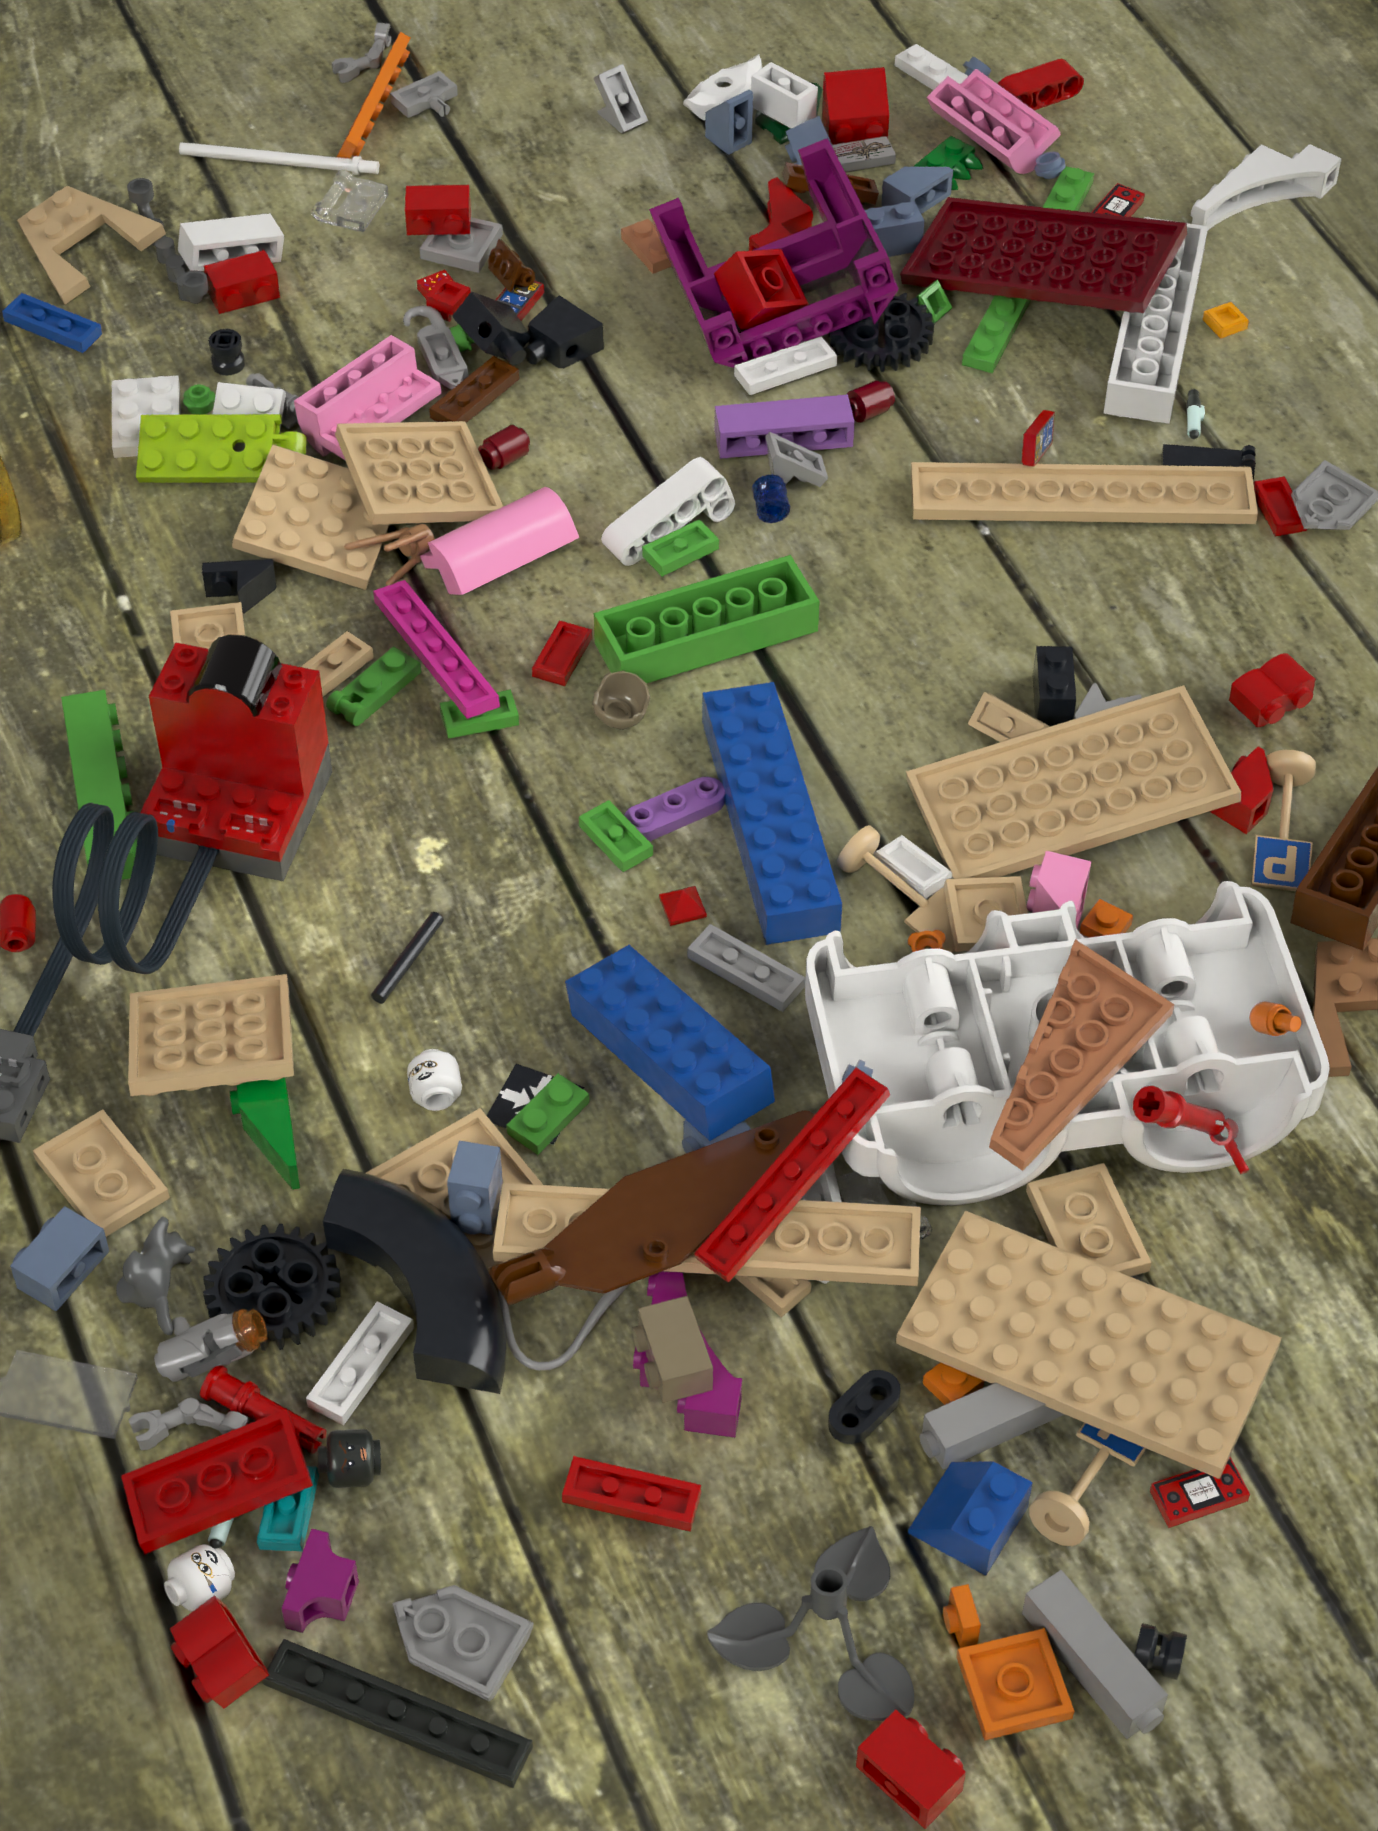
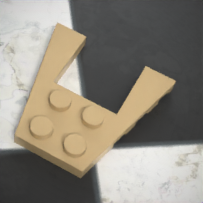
[17,186,166,304]

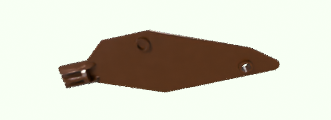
[490,1110,814,1305]

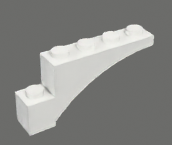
[1191,144,1342,231]

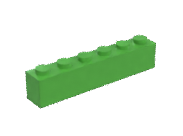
[61,690,137,880]

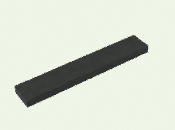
[263,1639,533,1788]

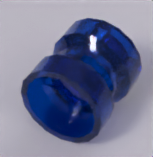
[752,474,790,523]

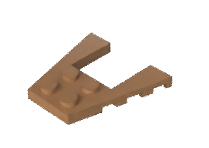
[1312,938,1378,1077]

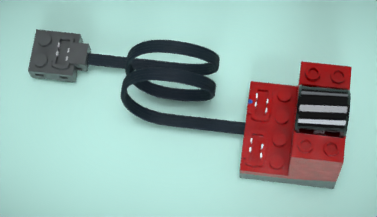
[0,634,332,1143]

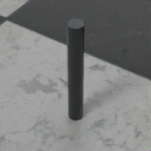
[371,912,444,1004]

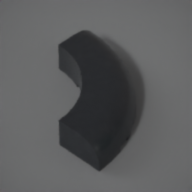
[323,1169,506,1394]

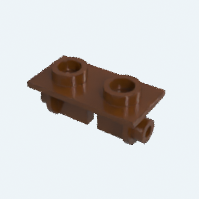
[488,239,535,292]

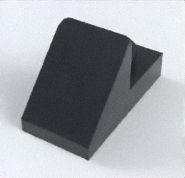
[202,559,276,614]

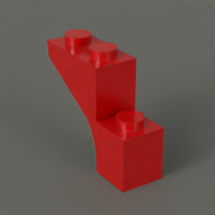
[749,177,813,251]

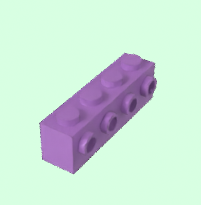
[714,395,854,459]

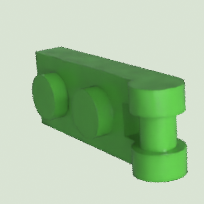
[326,646,421,726]

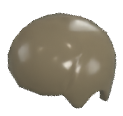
[592,671,650,730]

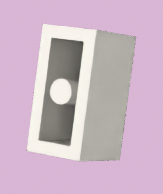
[751,62,818,128]

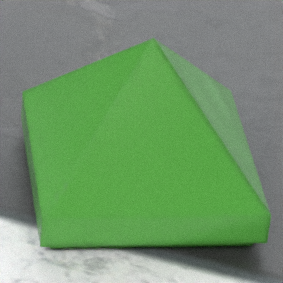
[916,280,952,323]

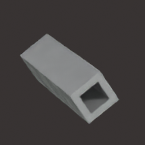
[919,1383,1065,1470]
[1022,1570,1168,1739]

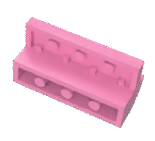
[927,69,1061,174]
[294,335,441,460]
[420,487,579,595]

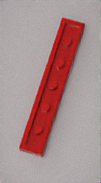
[694,1067,890,1283]

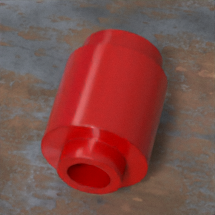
[0,894,36,952]

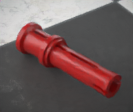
[1133,1086,1226,1135]
[200,1365,327,1454]

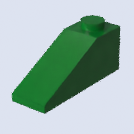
[230,1077,300,1189]

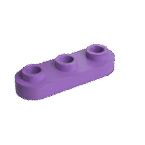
[624,777,725,841]

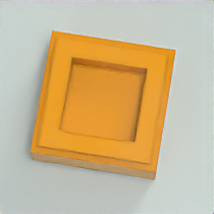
[1203,302,1249,339]

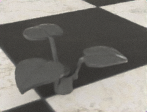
[707,1526,914,1721]

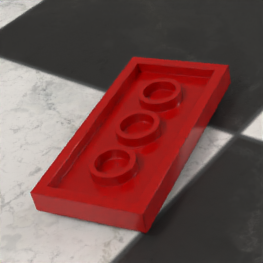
[121,1409,313,1554]

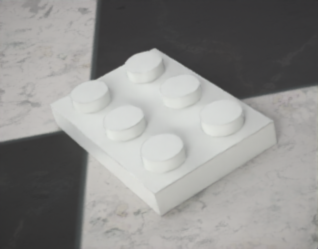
[112,376,181,458]

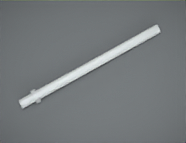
[179,142,379,175]

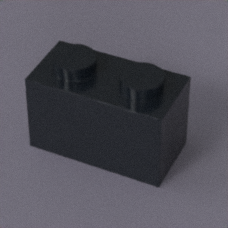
[1032,646,1076,727]

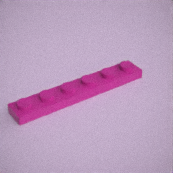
[373,580,500,719]

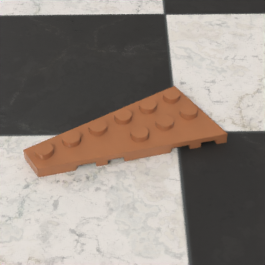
[989,939,1175,1171]

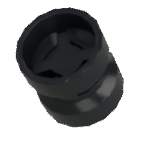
[209,329,245,376]
[1134,1623,1187,1680]

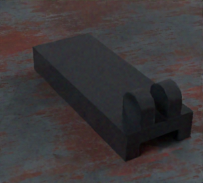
[1161,444,1256,480]

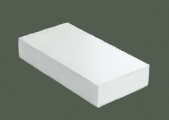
[874,835,952,899]

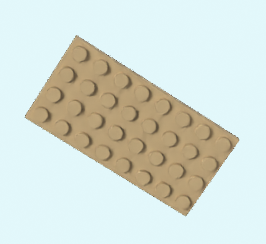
[906,685,1241,879]
[896,1211,1282,1479]

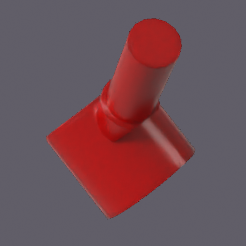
[1209,1118,1249,1175]

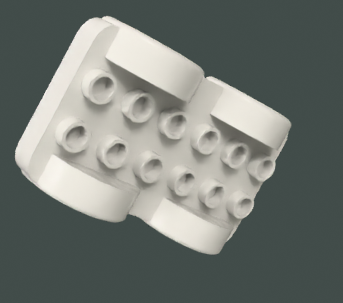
[805,881,1330,1205]

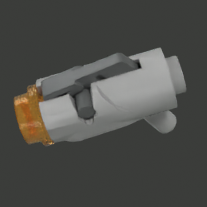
[155,1309,267,1382]

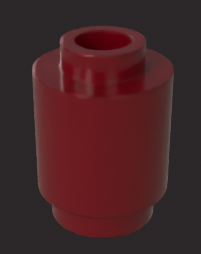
[846,381,895,423]
[478,424,530,470]

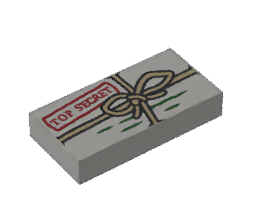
[832,136,896,172]

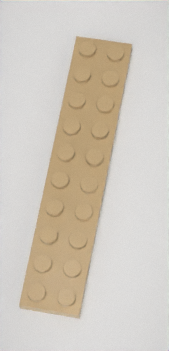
[911,462,1258,524]
[493,1183,921,1286]

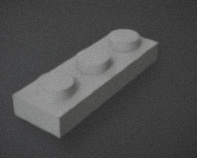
[687,924,805,1012]

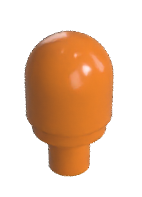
[1249,1001,1301,1036]

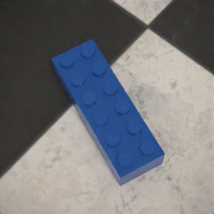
[565,945,775,1141]

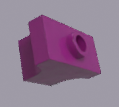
[281,1528,359,1633]

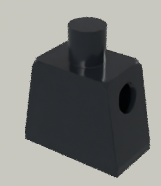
[452,291,531,365]
[524,295,604,369]

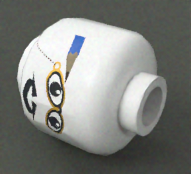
[407,1049,462,1111]
[164,1544,235,1612]

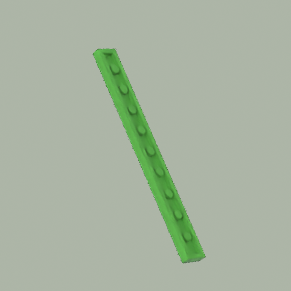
[962,166,1094,373]

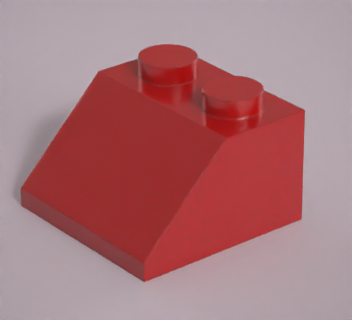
[822,67,890,145]
[713,249,809,330]

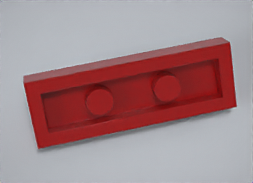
[562,1456,701,1532]

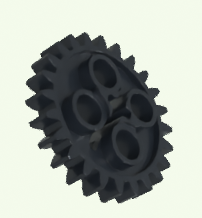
[828,292,934,372]
[203,1224,341,1351]

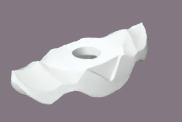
[683,54,762,120]

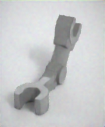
[332,23,391,83]
[128,1398,249,1450]

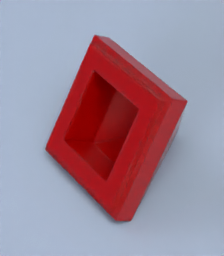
[659,886,707,926]

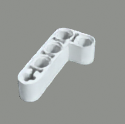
[601,457,735,566]

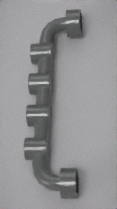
[127,178,209,304]

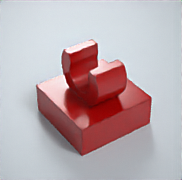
[426,277,471,322]

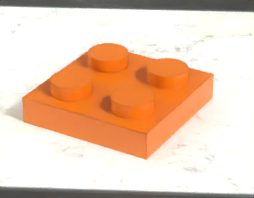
[956,1628,1074,1741]

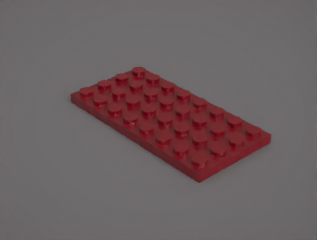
[900,197,1188,313]

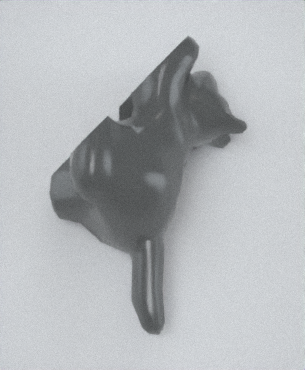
[116,1217,195,1335]

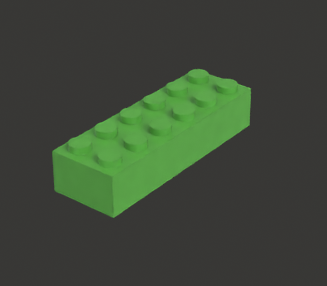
[594,555,820,684]

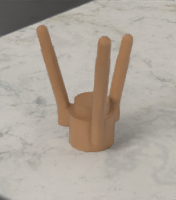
[344,524,434,586]

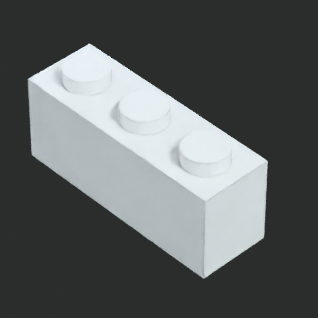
[178,213,284,271]

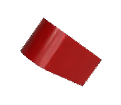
[998,59,1084,110]

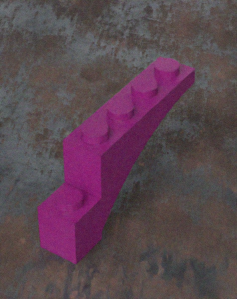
[633,1271,742,1438]

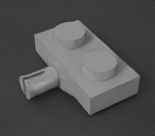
[390,71,458,118]

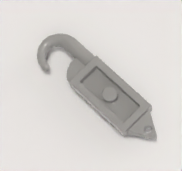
[403,305,468,390]

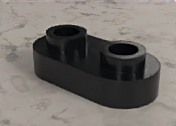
[828,1370,901,1444]

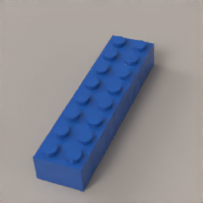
[702,682,843,945]

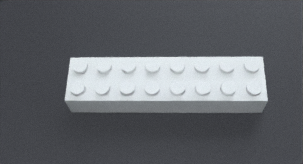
[1104,217,1208,424]

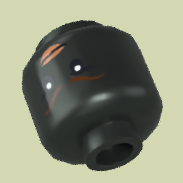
[318,1429,381,1488]

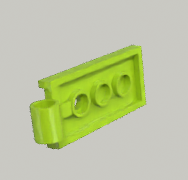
[136,414,307,483]

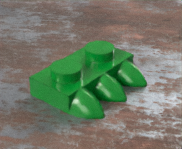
[914,136,983,190]

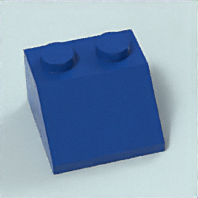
[908,1461,1033,1576]

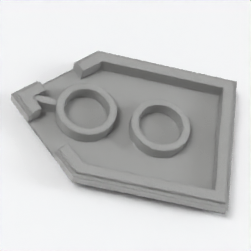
[1291,460,1378,530]
[392,1585,533,1701]

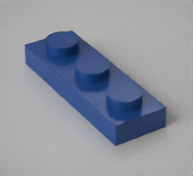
[2,293,102,353]

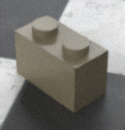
[632,1296,713,1403]

